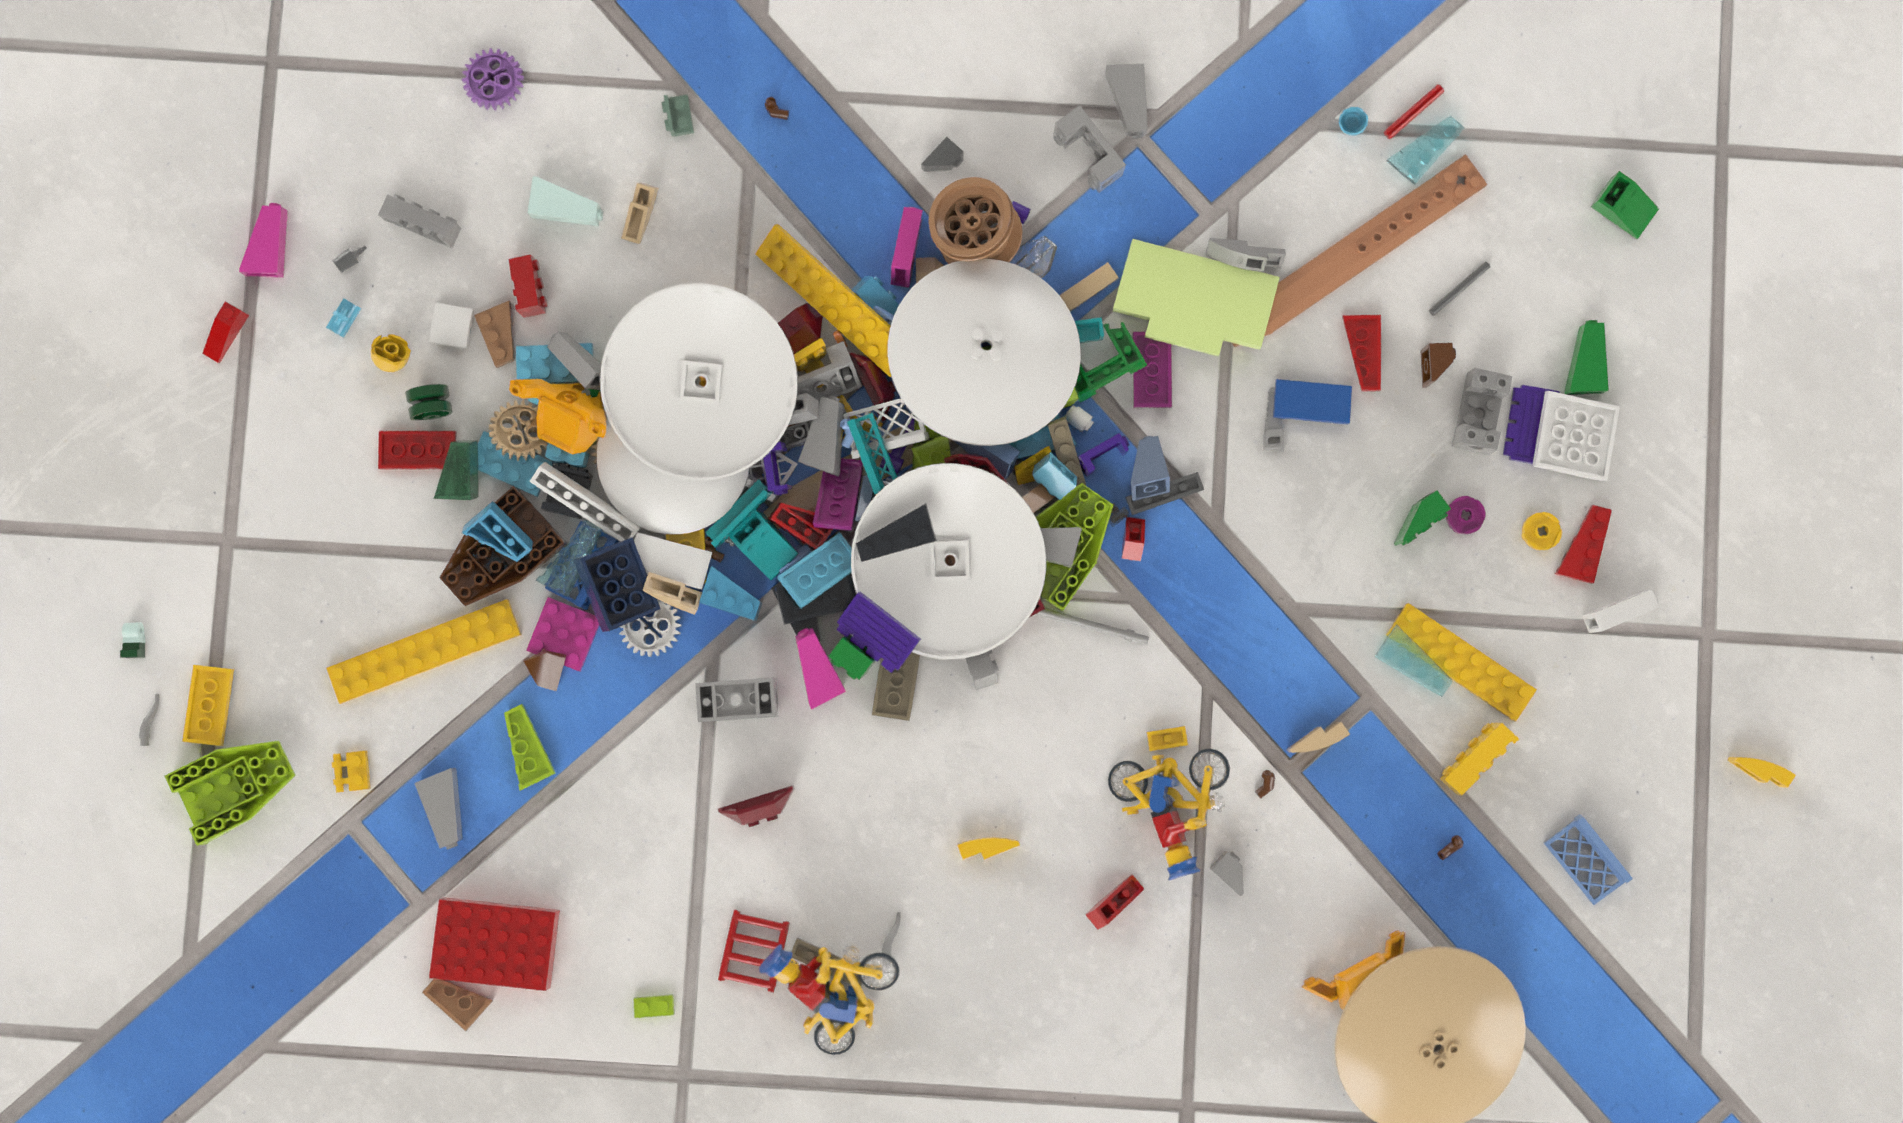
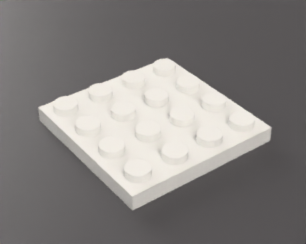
[1532,391,1620,482]

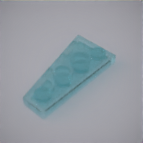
[1386,115,1465,185]
[535,520,603,597]
[1375,624,1453,697]

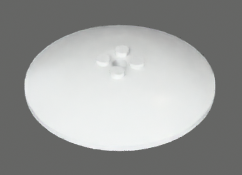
[597,384,750,534]

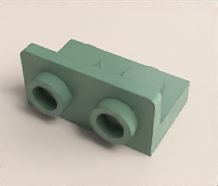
[661,95,694,137]

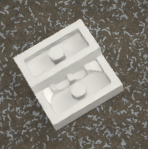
[429,302,474,348]

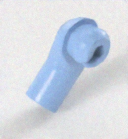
[840,419,854,448]

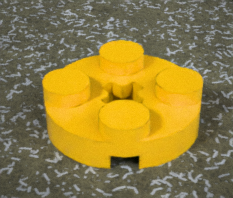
[1521,512,1562,551]

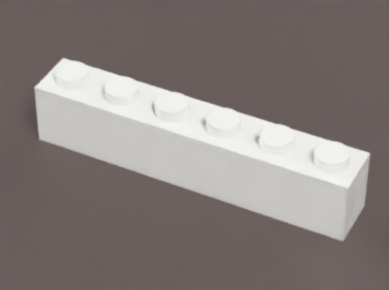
[530,462,641,541]

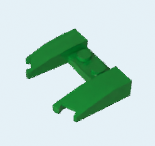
[1075,322,1147,403]

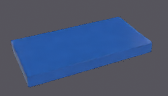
[1273,379,1352,425]

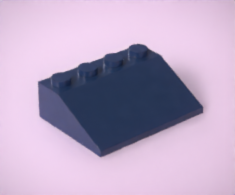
[573,537,661,632]

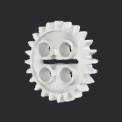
[619,599,682,657]

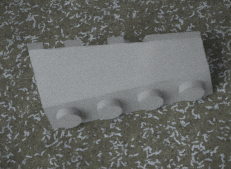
[378,194,461,248]

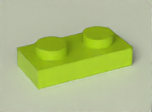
[633,994,675,1018]

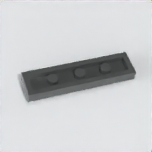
[1125,472,1204,515]

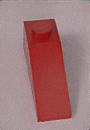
[202,301,249,364]
[1085,874,1144,930]

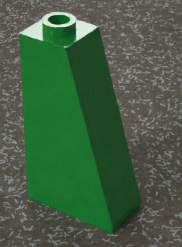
[1564,320,1609,395]

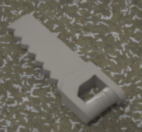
[1263,392,1284,452]

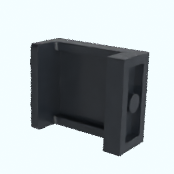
[541,462,593,520]

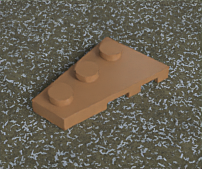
[474,301,515,368]
[422,979,494,1031]

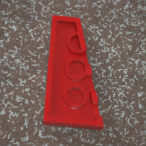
[1342,315,1381,392]
[1555,505,1612,584]

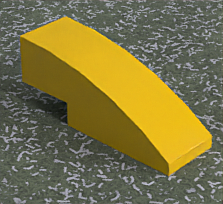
[1728,757,1796,788]
[957,837,1020,860]

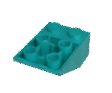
[728,509,798,581]

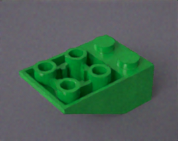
[1591,171,1659,239]
[1394,490,1451,546]

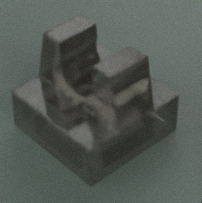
[1109,503,1129,527]

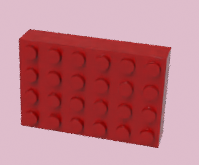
[429,897,560,991]

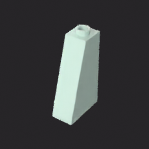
[528,176,603,226]

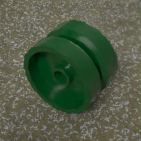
[405,384,453,421]

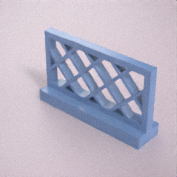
[1544,814,1633,905]

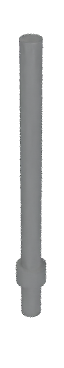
[1037,609,1149,644]

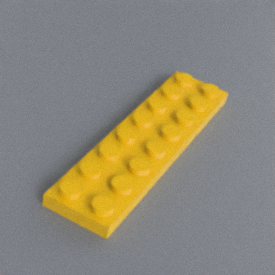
[1386,603,1537,722]

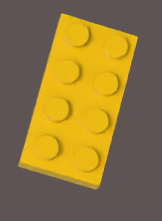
[182,665,234,746]

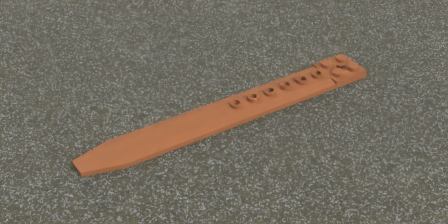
[1232,154,1488,347]

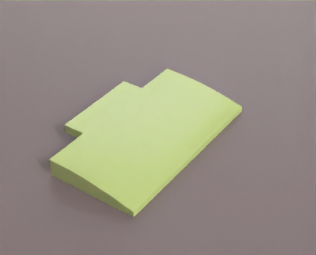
[1113,239,1280,357]

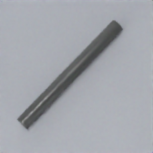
[1429,262,1491,316]

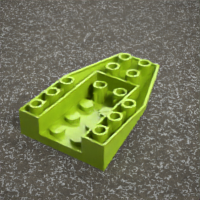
[1036,483,1113,611]
[164,741,296,846]

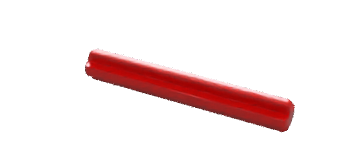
[1384,84,1444,139]

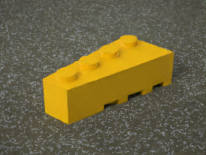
[1440,723,1519,796]

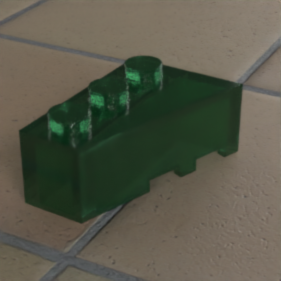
[434,440,479,500]

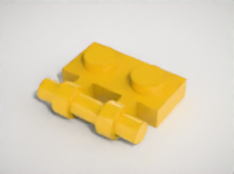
[331,750,371,793]

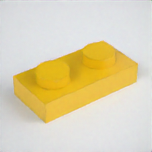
[1146,726,1188,751]

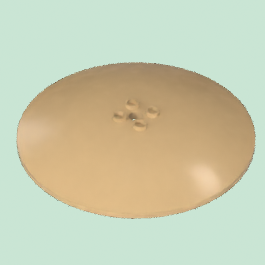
[1335,946,1526,1123]

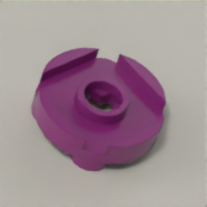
[1446,496,1486,535]

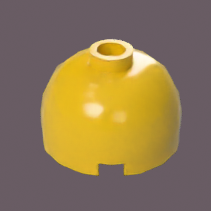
[370,334,411,372]

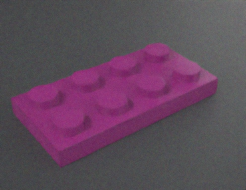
[1133,332,1172,408]
[813,458,864,530]

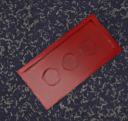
[378,431,457,470]

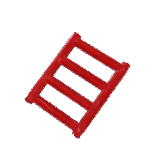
[718,910,790,993]

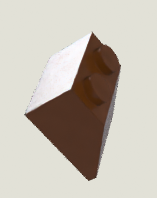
[1420,343,1456,388]

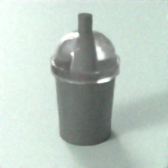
[332,245,367,273]

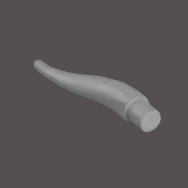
[139,694,159,746]
[882,912,900,965]

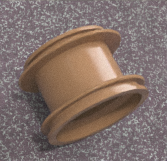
[929,177,1023,264]

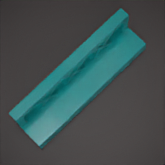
[847,413,898,494]
[706,479,773,547]

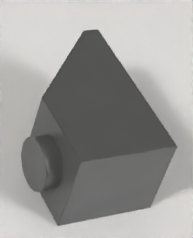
[921,137,964,172]

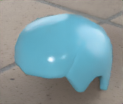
[1339,107,1368,136]

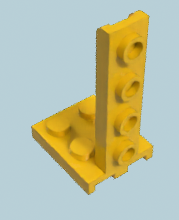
[794,338,857,432]

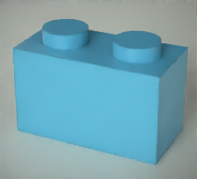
[1033,452,1077,500]

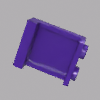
[1078,433,1130,477]
[763,442,792,495]

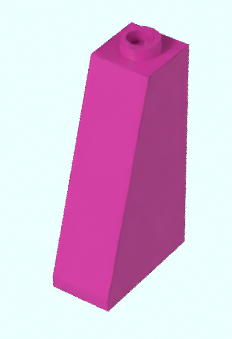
[239,203,288,277]
[891,207,923,288]
[795,628,846,710]

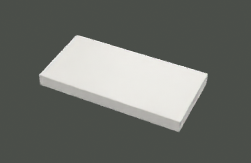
[634,532,712,590]

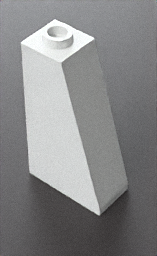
[1582,589,1659,633]

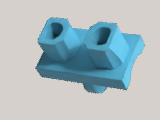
[326,298,361,338]

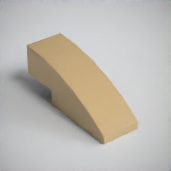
[621,182,659,244]
[643,572,702,615]
[1287,722,1350,753]

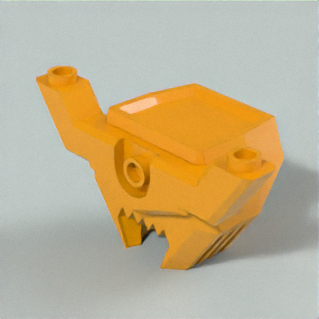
[509,379,606,455]
[1301,930,1405,1010]

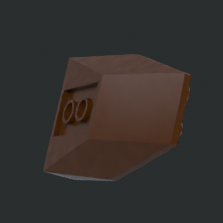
[439,486,568,606]

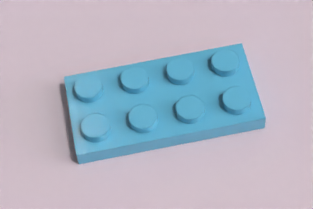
[516,343,594,384]
[468,431,554,497]
[777,533,852,608]

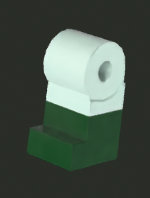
[120,622,145,658]

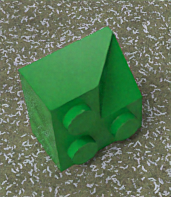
[828,635,876,680]

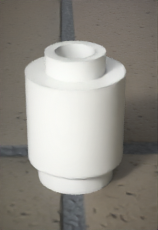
[1065,405,1094,432]

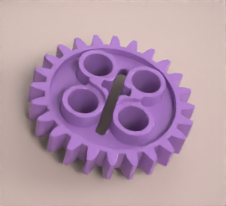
[462,48,524,110]

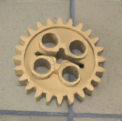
[489,400,548,461]

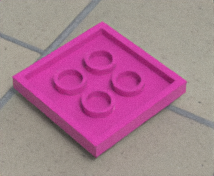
[526,597,599,672]

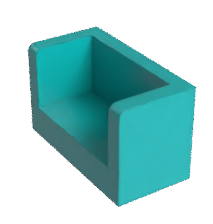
[1074,317,1104,343]

